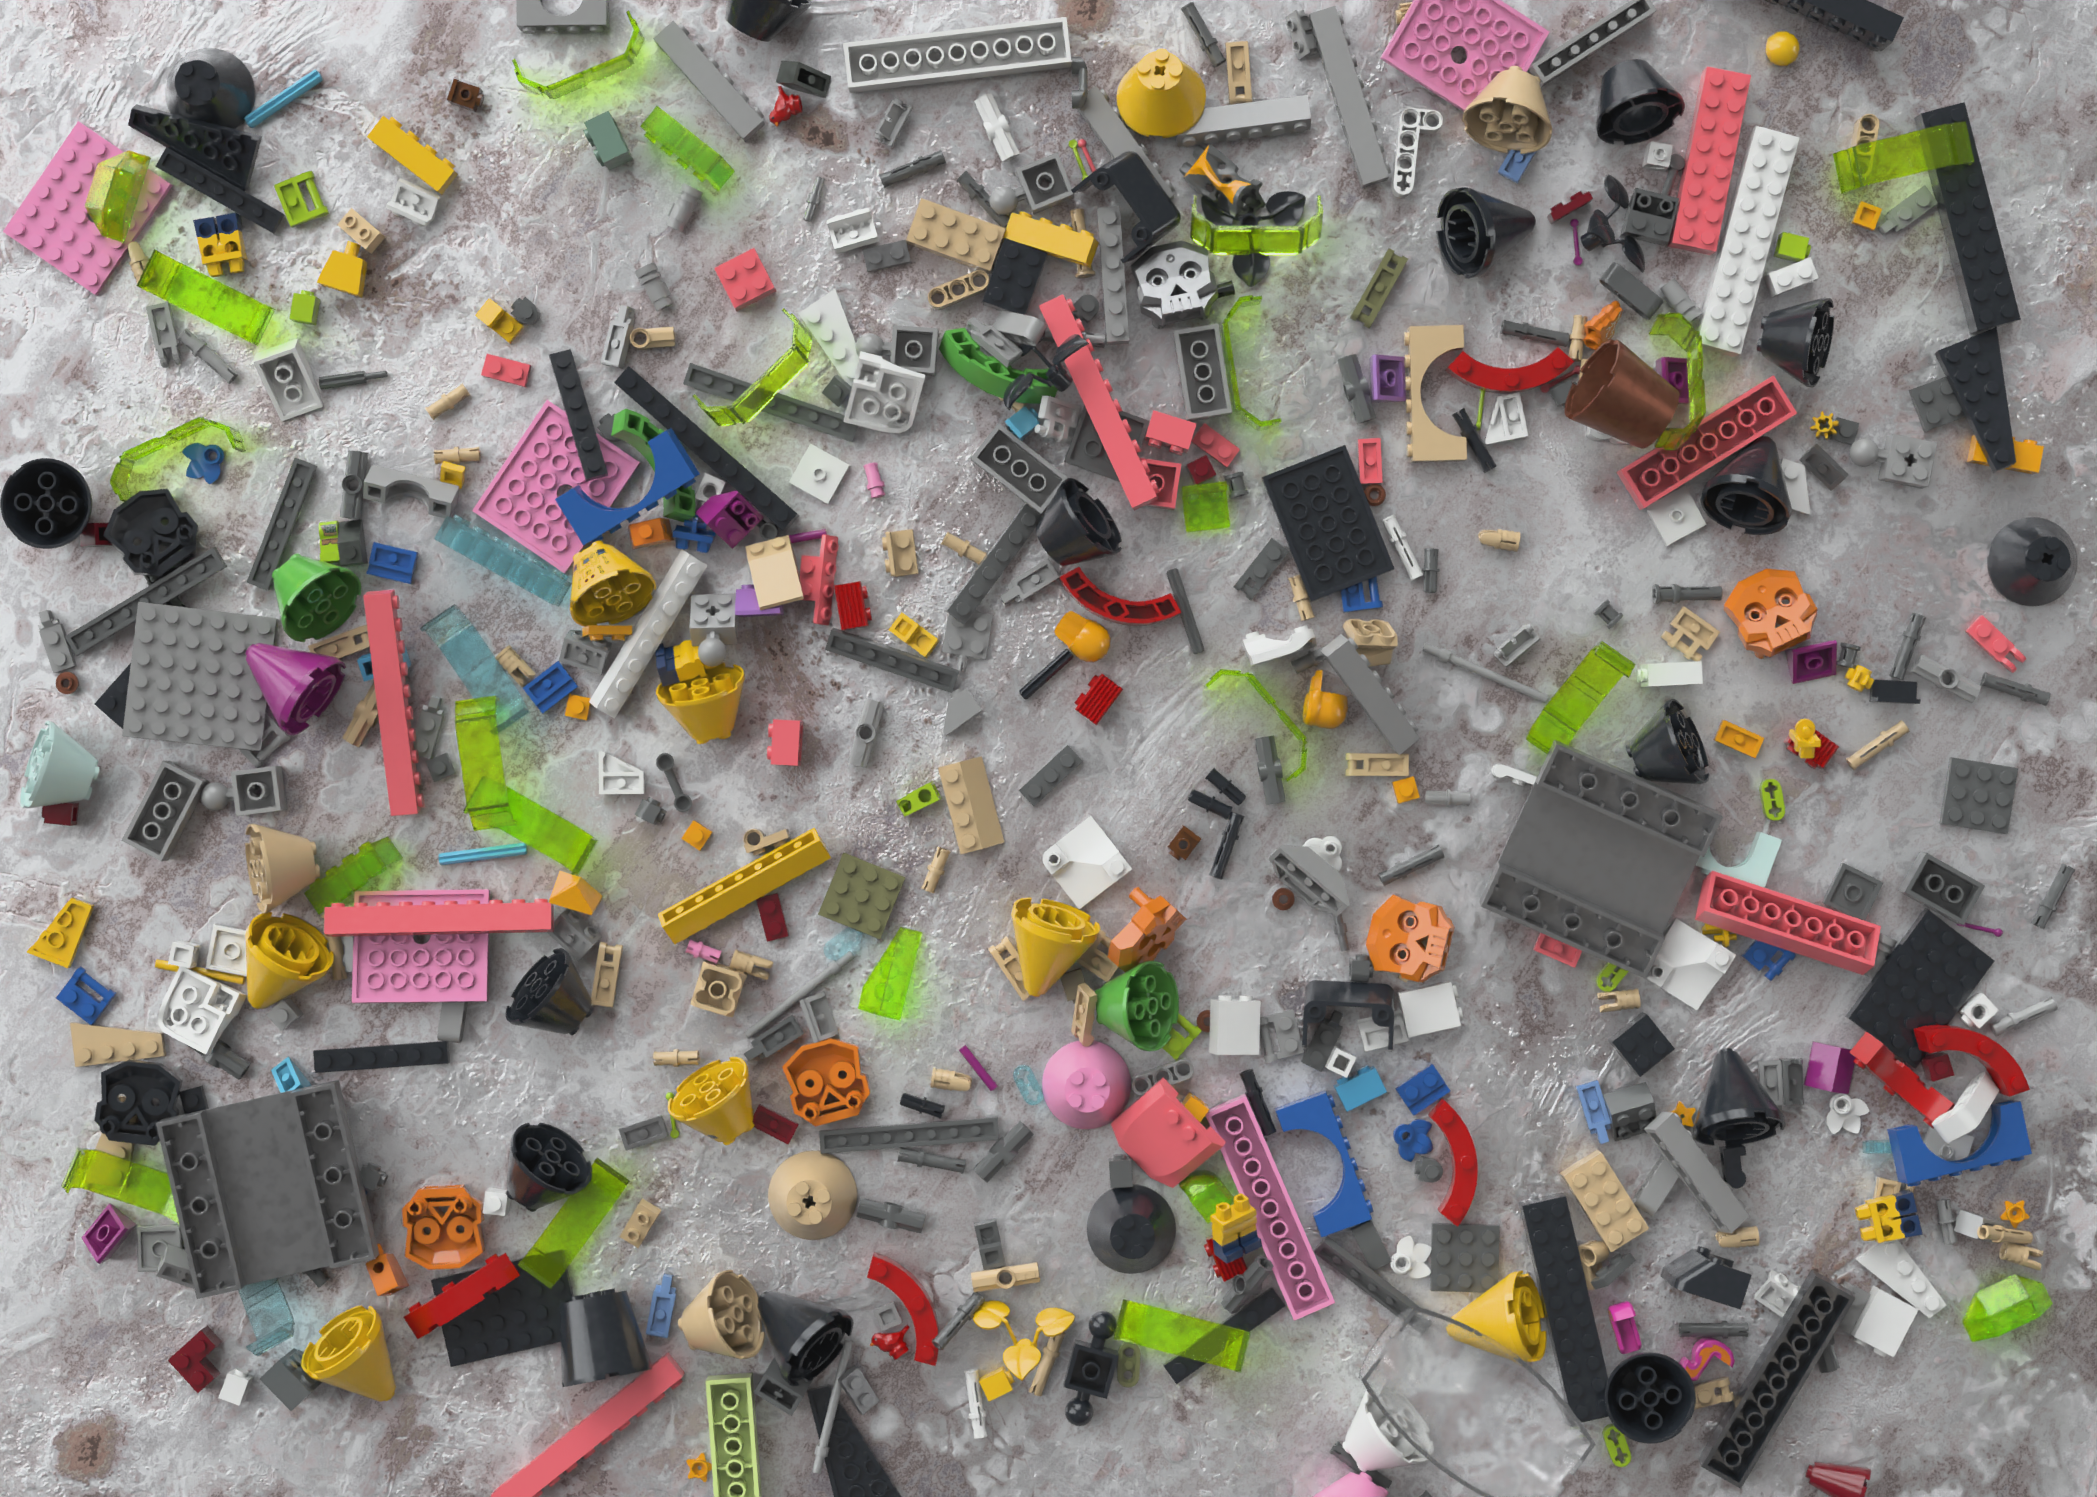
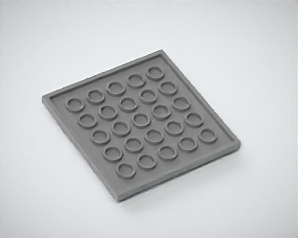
[122,602,276,751]

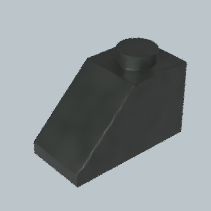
[776,61,831,98]
[337,519,368,567]

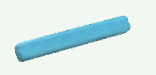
[244,70,323,128]
[438,843,527,865]

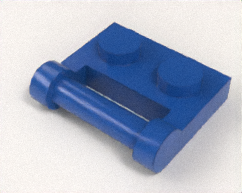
[1340,577,1383,613]
[56,966,116,1025]

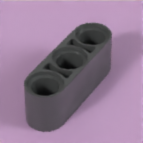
[1599,262,1664,320]

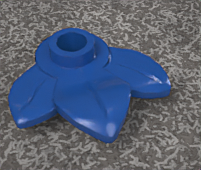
[182,443,225,484]
[1393,1119,1433,1162]

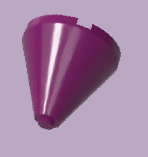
[245,643,346,736]

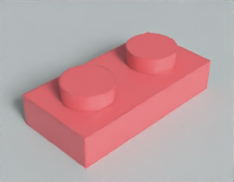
[481,354,531,387]
[1191,423,1240,468]
[1357,438,1383,484]
[1533,933,1582,968]

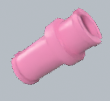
[863,462,885,499]
[685,939,722,964]

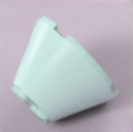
[20,721,99,808]

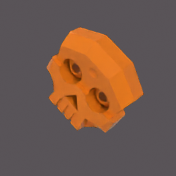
[1723,569,1818,659]
[1107,887,1187,972]
[1366,894,1455,983]
[782,1037,871,1127]
[402,1184,485,1270]

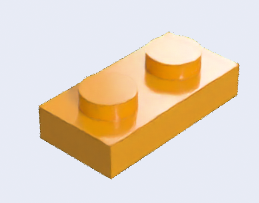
[582,625,632,641]
[1713,720,1764,758]

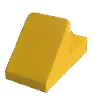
[475,298,524,344]

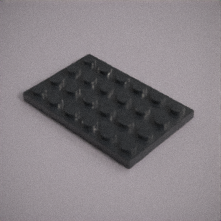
[1261,445,1395,602]
[1845,908,1995,1069]
[431,1249,574,1367]

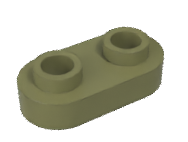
[1117,1341,1141,1388]

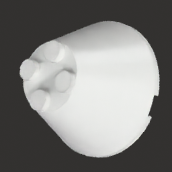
[1343,1383,1432,1472]

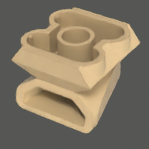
[1343,619,1398,667]
[691,960,748,1017]

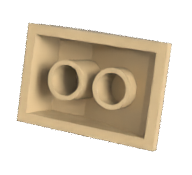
[745,535,804,610]

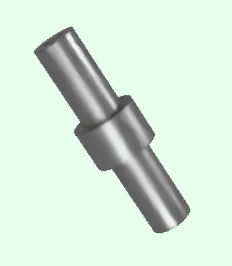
[803,176,825,222]
[1333,914,1350,951]

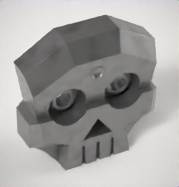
[1131,241,1218,329]

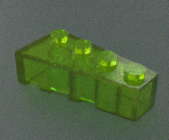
[304,836,403,915]

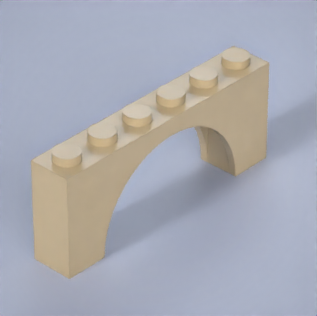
[1404,325,1467,463]

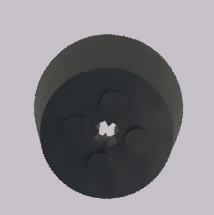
[560,1288,652,1387]

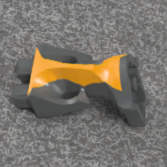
[1179,144,1266,218]

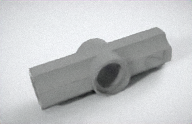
[1912,654,1981,703]
[848,698,885,768]

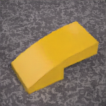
[889,612,940,658]

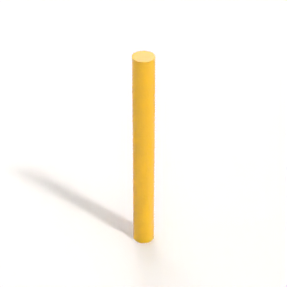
[155,959,245,984]

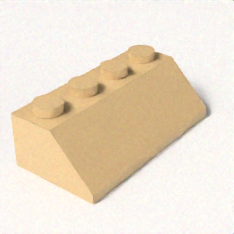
[938,756,1004,854]

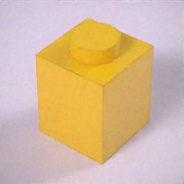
[979,1366,1015,1401]

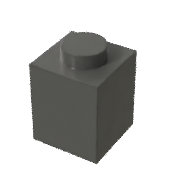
[1109,1154,1133,1188]

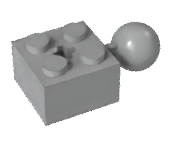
[989,152,1074,215]
[855,325,939,376]
[1849,434,1937,489]
[689,593,738,667]
[200,766,287,816]

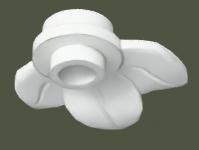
[1303,836,1342,872]
[1826,1093,1869,1134]
[1390,1235,1432,1279]

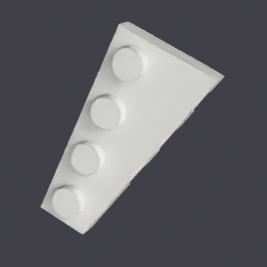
[799,289,859,387]

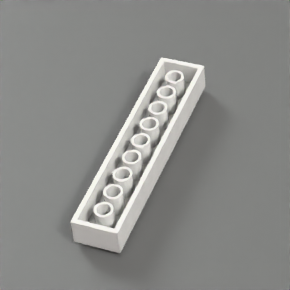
[843,17,1072,93]
[1692,126,1800,357]

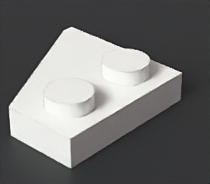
[1485,392,1528,445]
[1780,458,1810,515]
[599,751,645,794]

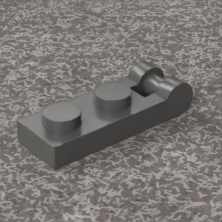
[1233,538,1289,601]

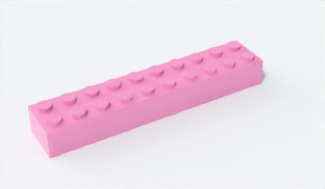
[1206,1094,1335,1321]

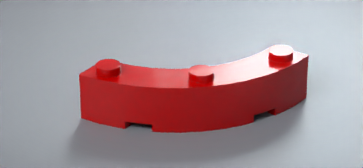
[1445,347,1574,394]
[1059,566,1182,626]
[1914,1025,2030,1097]
[1850,1032,1955,1129]
[1428,1098,1478,1227]
[867,1252,939,1366]
[404,1253,520,1339]

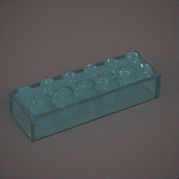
[434,515,572,606]

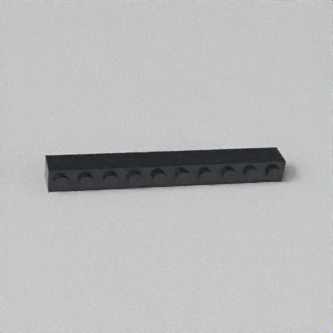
[614,366,800,532]

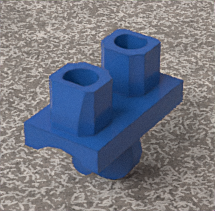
[673,515,716,553]

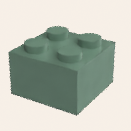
[583,111,633,171]

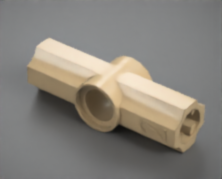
[342,682,379,747]
[971,1262,1040,1292]

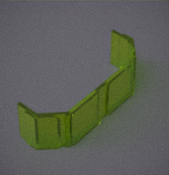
[512,11,645,99]
[1833,121,1974,195]
[1190,195,1323,255]
[136,249,276,346]
[1220,295,1282,431]
[692,308,812,426]
[1649,313,1706,450]
[110,417,246,502]
[1526,641,1635,754]
[1204,669,1308,782]
[455,695,517,831]
[463,776,599,876]
[61,1148,179,1224]
[518,1157,630,1289]
[1113,1299,1251,1373]

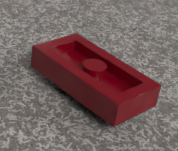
[1547,191,1593,224]
[756,893,789,942]
[752,1104,799,1145]

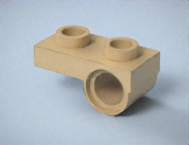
[337,208,386,254]
[743,828,790,855]
[619,1198,661,1248]
[1578,1240,1609,1290]

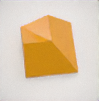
[549,871,603,915]

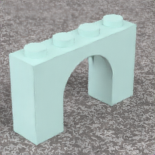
[1695,832,1782,888]

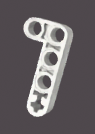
[1391,108,1443,198]
[1932,1072,1999,1143]

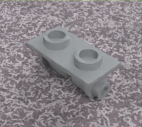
[1285,10,1318,60]
[874,98,913,147]
[1494,623,1541,667]

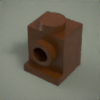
[447,79,484,112]
[1167,825,1201,861]

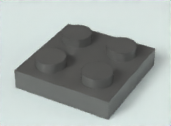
[1909,377,1965,432]
[1822,863,1883,921]

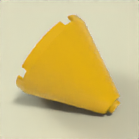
[1011,897,1100,997]
[245,912,334,1009]
[1448,1271,1547,1362]
[301,1305,396,1402]

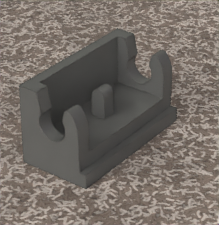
[1779,1058,1804,1106]

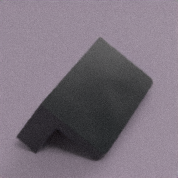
[1869,680,1921,704]

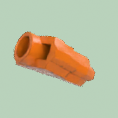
[1583,301,1623,350]

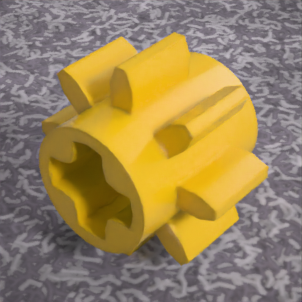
[1810,411,1839,440]
[1844,665,1874,692]

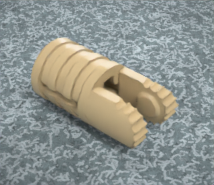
[127,241,157,285]
[1478,529,1520,552]
[495,645,536,687]
[729,949,773,980]
[1597,988,1641,1013]
[930,1068,972,1092]
[1715,1226,1759,1248]
[1999,1242,2044,1271]

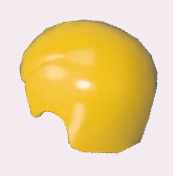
[1765,31,1800,66]

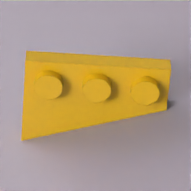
[27,897,95,968]

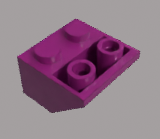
[695,490,764,549]

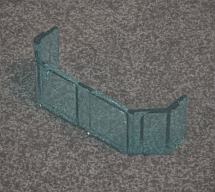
[420,604,530,736]
[238,1278,295,1356]

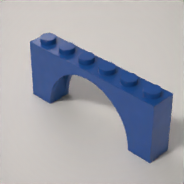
[555,428,700,545]
[1274,1090,1374,1237]
[1887,1100,2032,1186]

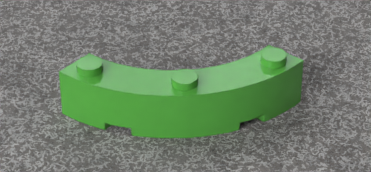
[939,328,1058,404]
[611,409,696,522]

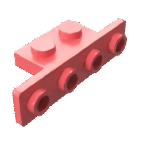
[799,535,839,625]

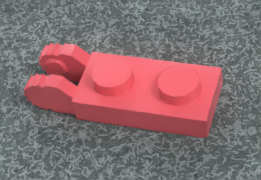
[1965,615,2026,673]

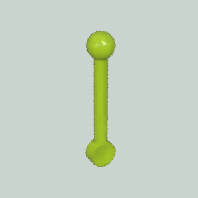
[1069,139,1088,181]
[1476,389,1486,430]
[666,1092,680,1139]

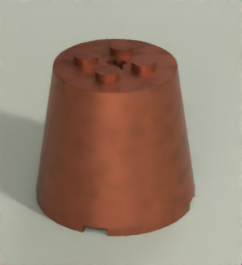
[1564,339,1679,449]

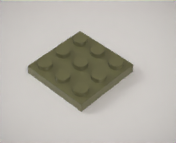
[818,852,905,940]

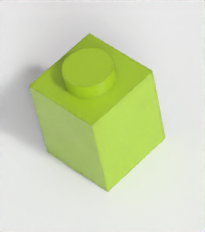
[1773,232,1811,262]
[289,290,321,326]

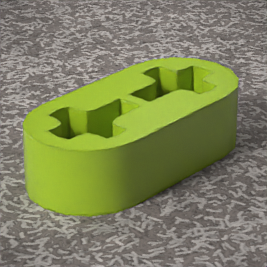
[1759,779,1785,821]
[1596,962,1629,992]
[1602,1424,1631,1467]

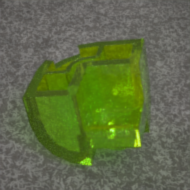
[1179,1170,1234,1224]

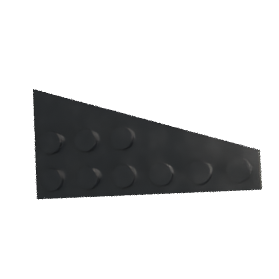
[128,104,262,191]
[1935,327,2016,473]
[807,1384,902,1497]

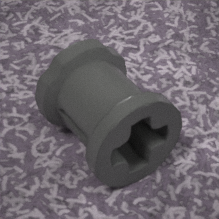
[1224,472,1249,499]
[1593,599,1623,629]
[1837,642,1861,669]

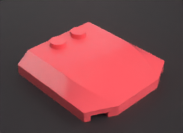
[1111,1078,1226,1188]

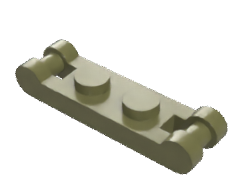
[1350,248,1408,329]

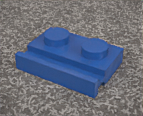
[366,542,418,584]
[523,661,579,714]
[1395,1064,1451,1116]

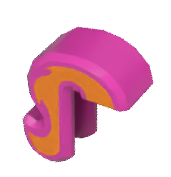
[1608,1301,1642,1354]
[1679,1337,1735,1381]

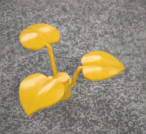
[973,1300,1075,1381]

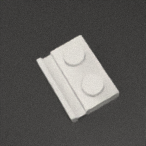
[1357,1010,1408,1052]

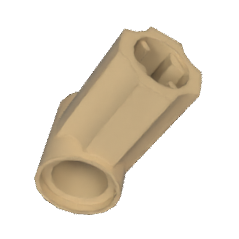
[630,327,675,350]

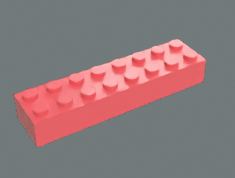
[1667,66,1751,255]
[1616,375,1797,510]
[1695,871,1881,975]

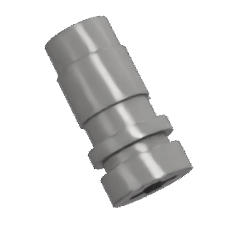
[666,183,703,232]
[635,262,673,312]
[1660,278,1703,326]
[1864,933,1897,979]

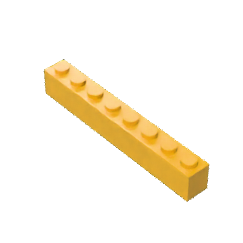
[658,828,831,945]

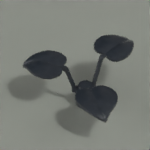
[1581,174,1645,273]
[1201,191,1306,287]
[1003,332,1089,410]

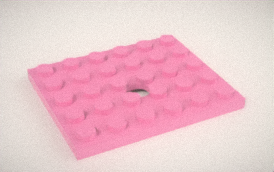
[1380,0,1549,112]
[3,121,173,296]
[472,400,641,574]
[352,889,490,1004]

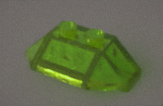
[85,150,151,243]
[1962,1274,2053,1342]

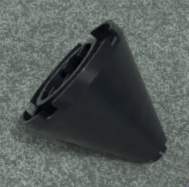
[1436,187,1536,279]
[1700,436,1792,535]
[1693,1048,1785,1146]
[757,1291,854,1386]

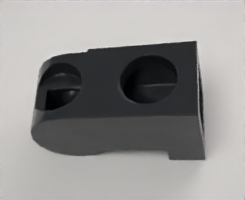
[1719,1145,1746,1189]

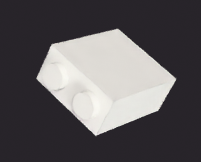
[1636,661,1703,687]
[1397,981,1463,1038]
[1209,995,1261,1055]
[1850,1285,1918,1357]

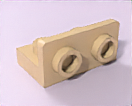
[882,529,919,577]

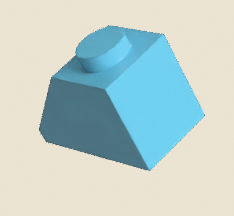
[1005,406,1040,441]
[271,1056,312,1093]

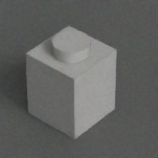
[266,998,304,1031]

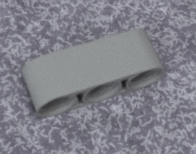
[993,310,1047,346]
[437,1002,468,1043]
[1131,1058,1194,1096]
[1632,1154,1679,1216]

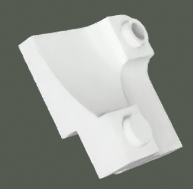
[844,351,925,433]
[1242,625,1317,666]
[1043,816,1132,909]
[1647,918,1736,1010]
[158,966,247,1055]

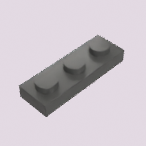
[1019,745,1082,806]

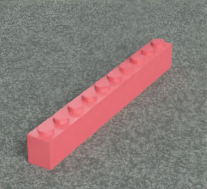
[1039,294,1160,511]
[363,590,424,816]
[324,899,554,937]
[491,1352,685,1497]

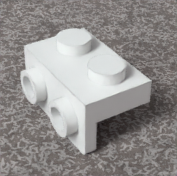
[386,178,441,226]
[826,208,879,254]

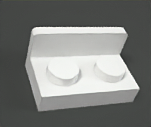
[1754,1270,1801,1318]

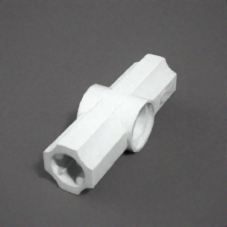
[974,93,1020,163]

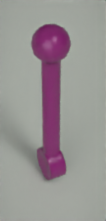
[1570,219,1583,266]
[1957,923,2003,937]

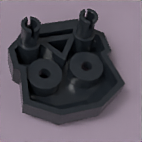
[103,489,199,578]
[94,1059,183,1146]

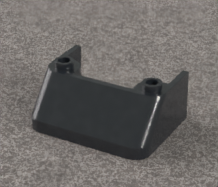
[1071,151,1181,263]
[1302,980,1395,1052]
[1660,1246,1752,1310]

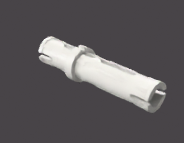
[1382,514,1424,580]
[964,1369,988,1439]

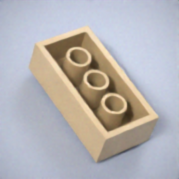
[906,198,1006,274]
[1560,1149,1649,1253]

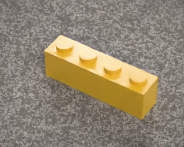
[367,116,458,195]
[1003,211,1099,268]

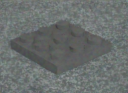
[1064,405,1150,482]
[1939,757,2018,834]
[1430,1223,1500,1293]

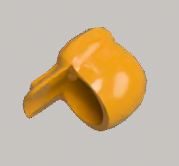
[1054,611,1111,662]
[1303,670,1348,729]

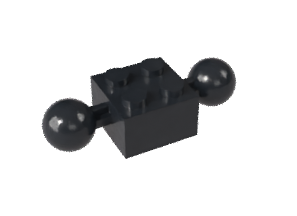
[1063,1311,1119,1426]

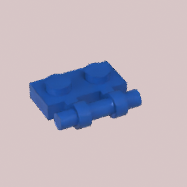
[1741,940,1796,981]

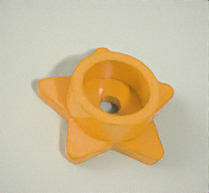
[1671,1101,1696,1127]
[2000,1200,2029,1228]
[686,1453,712,1482]

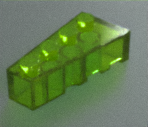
[640,106,735,191]

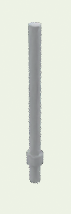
[1422,643,1549,703]
[744,951,855,1039]
[812,1340,853,1474]

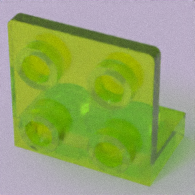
[1181,481,1230,532]

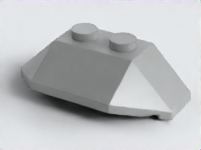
[1269,845,1350,917]

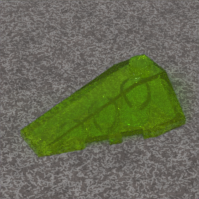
[858,927,922,1021]

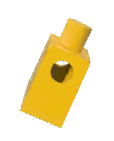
[317,241,367,298]

